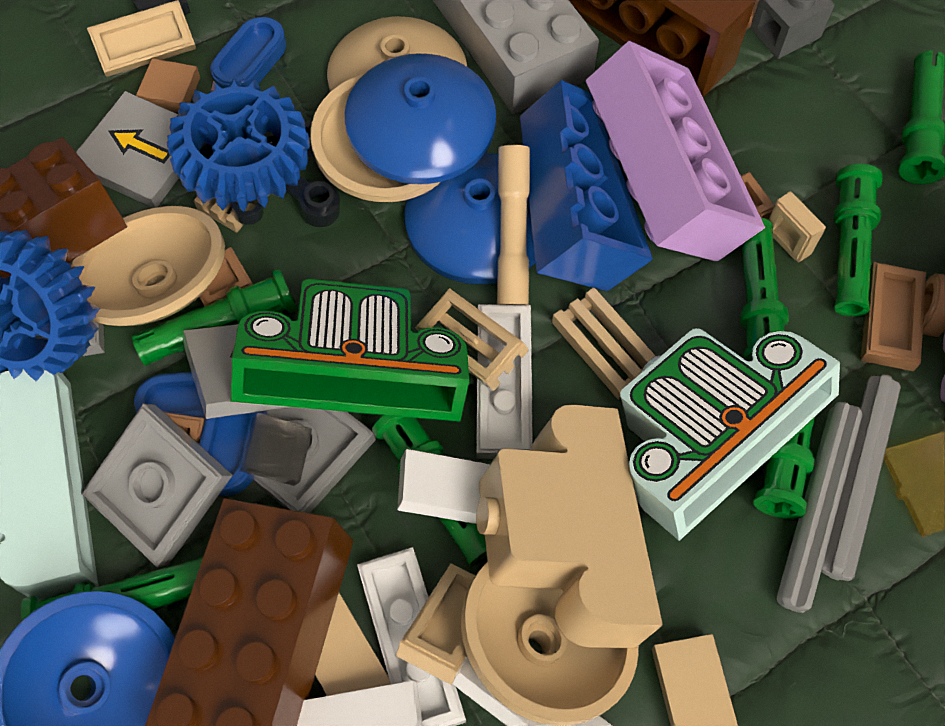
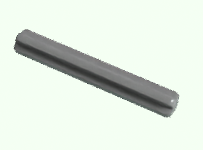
[821,374,901,581]
[777,402,863,613]

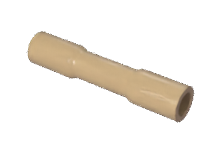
[497,145,530,305]

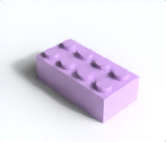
[586,41,765,261]

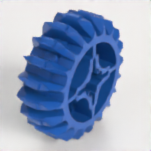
[167,78,310,212]
[0,229,101,381]

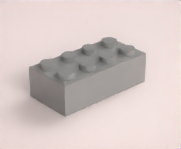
[433,0,599,114]

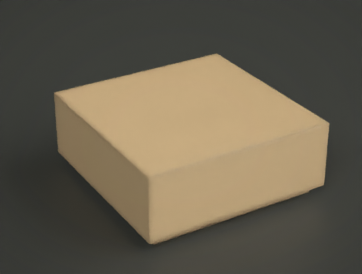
[768,191,826,263]

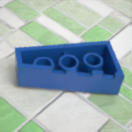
[520,80,653,291]

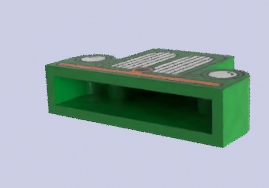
[231,279,469,422]

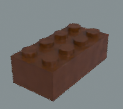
[569,0,756,97]
[0,137,128,278]
[145,498,354,726]

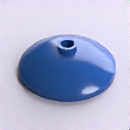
[345,53,496,184]
[405,152,536,284]
[0,591,175,726]

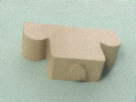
[476,405,663,648]

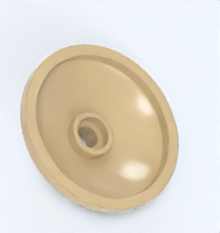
[327,16,467,92]
[311,74,440,202]
[71,206,225,326]
[461,562,638,726]

